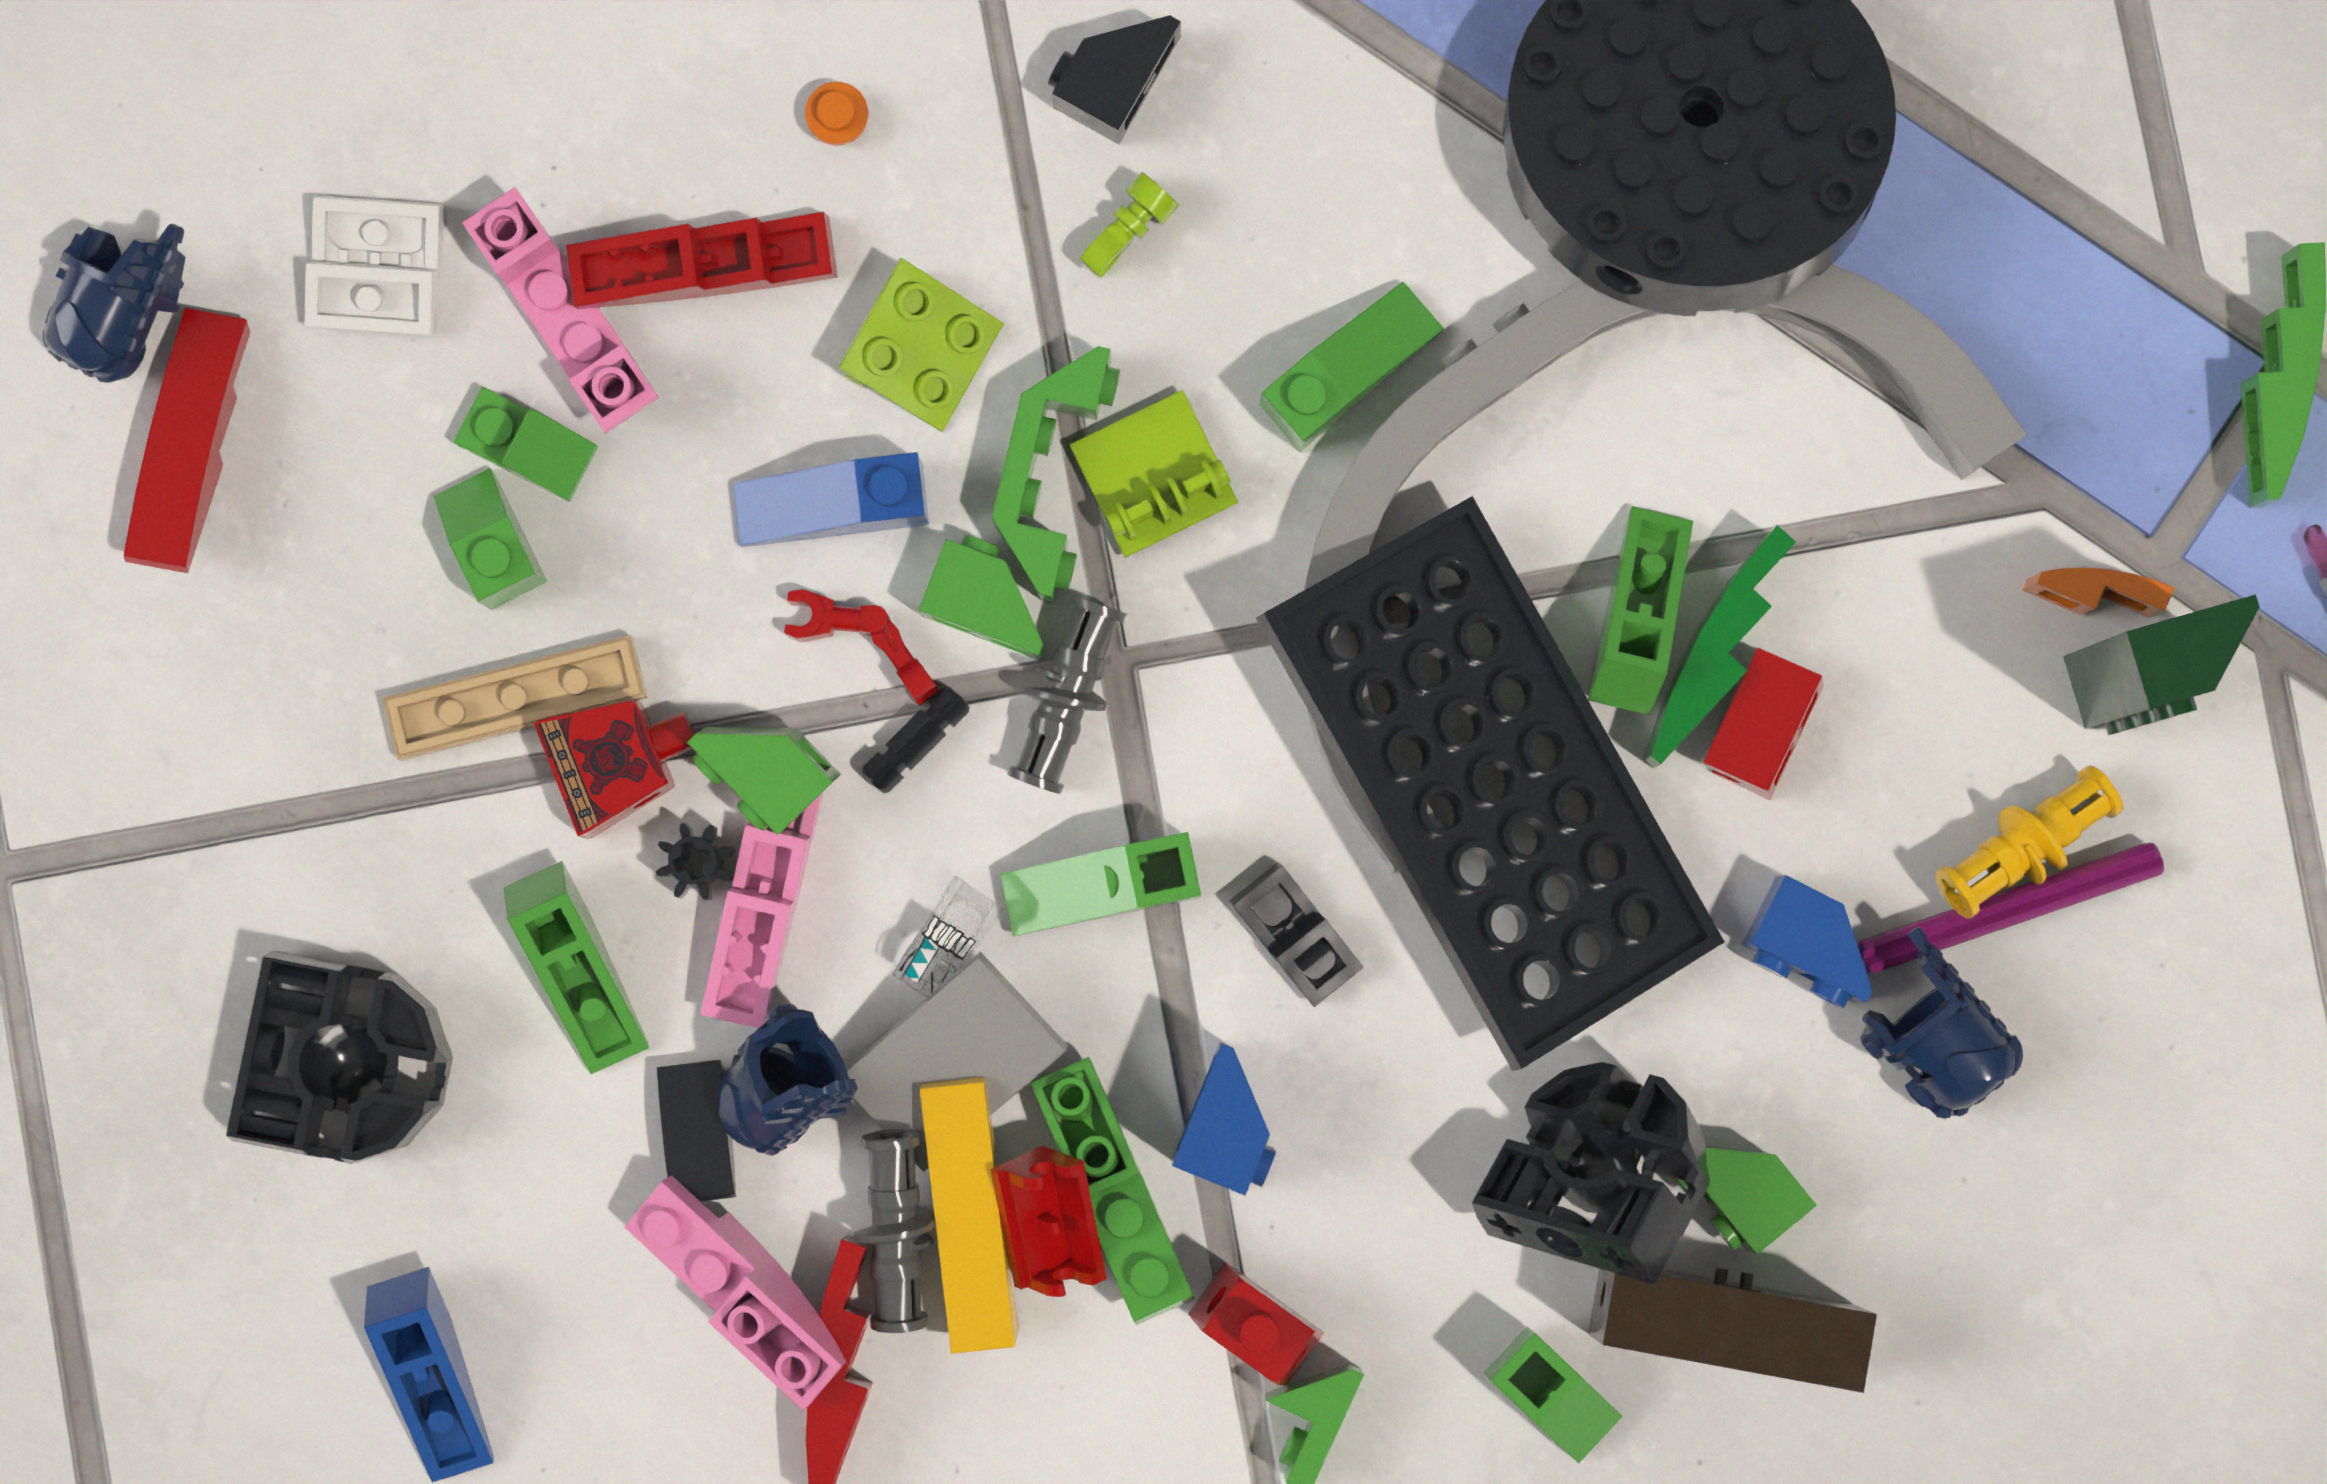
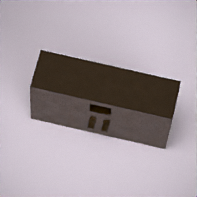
[1588,1267,1877,1393]

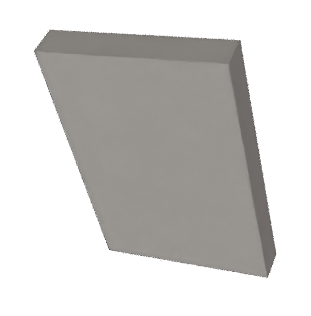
[846,951,1067,1172]

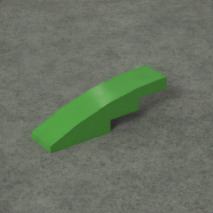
[2240,242,2326,508]

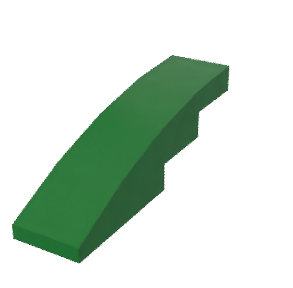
[1644,525,1796,768]

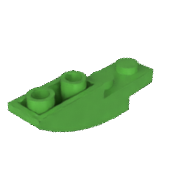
[1030,1057,1195,1325]

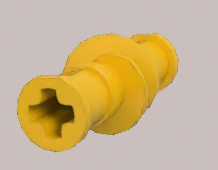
[1935,765,2123,919]

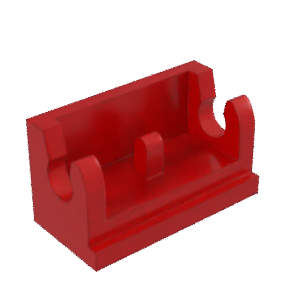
[1703,647,1824,800]
[990,1145,1107,1297]

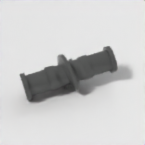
[1007,594,1127,794]
[854,1129,936,1333]

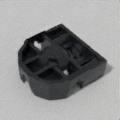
[226,951,453,1164]
[1472,1062,1710,1285]

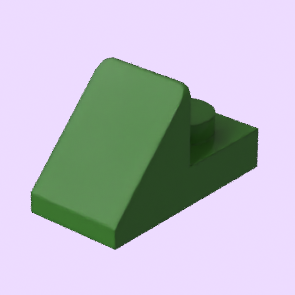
[453,386,598,502]
[1265,1363,1364,1484]

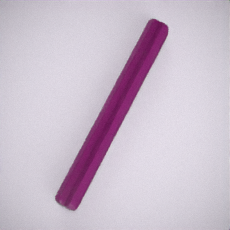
[1857,842,2164,973]

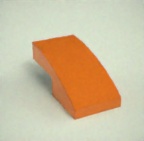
[2023,567,2175,618]

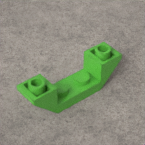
[992,346,1120,603]

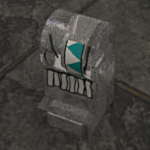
[893,875,1005,998]

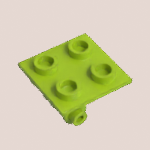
[837,258,1004,432]
[1069,390,1239,558]

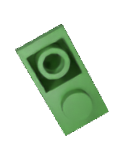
[687,727,841,835]
[1674,1146,1817,1255]
[1484,1326,1623,1463]

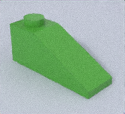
[1259,282,1444,452]
[1588,506,1693,715]
[504,861,649,1074]

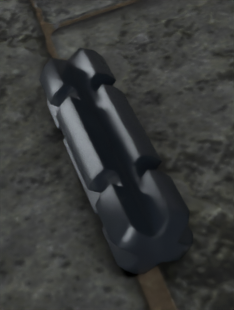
[862,686,970,794]

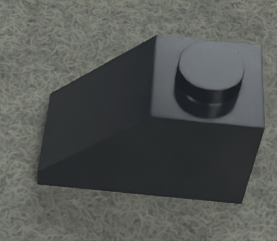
[1048,15,1181,144]

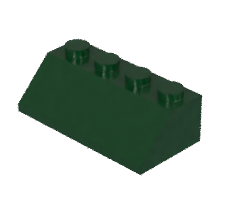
[2063,594,2259,735]

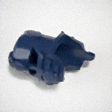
[43,224,186,383]
[1860,927,2023,1119]
[717,1004,858,1156]

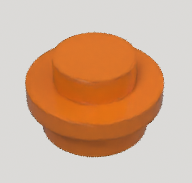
[805,82,869,146]

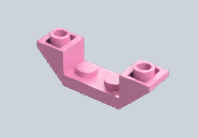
[462,187,659,434]

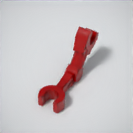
[784,589,939,706]

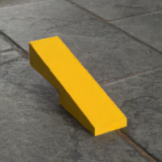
[920,1077,1019,1354]

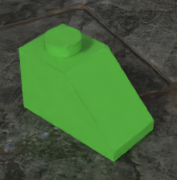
[434,468,548,610]
[919,535,1045,661]

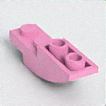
[625,1175,846,1411]

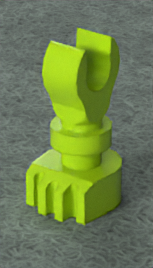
[1080,172,1179,278]

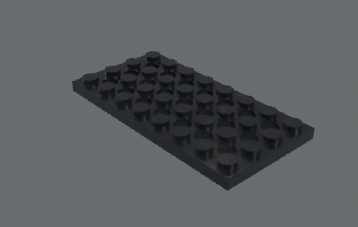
[1256,496,1725,1071]

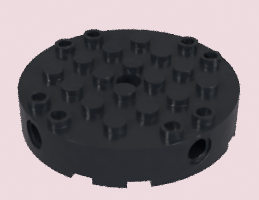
[1503,0,1896,316]

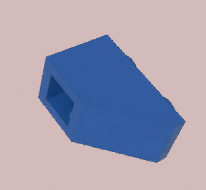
[1742,875,1873,1008]

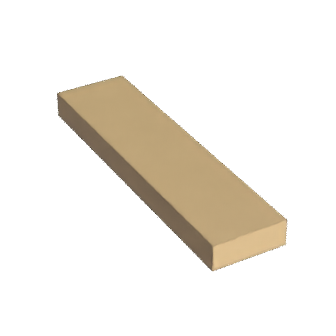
[383,635,648,761]

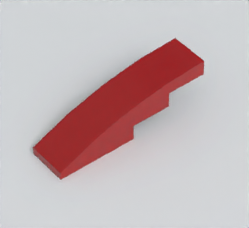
[566,211,838,309]
[123,308,250,573]
[805,1235,873,1484]

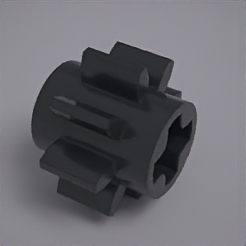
[655,823,736,900]

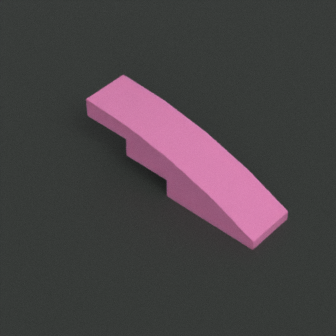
[700,793,823,1028]

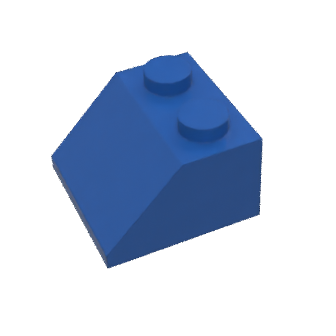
[1172,1042,1276,1196]

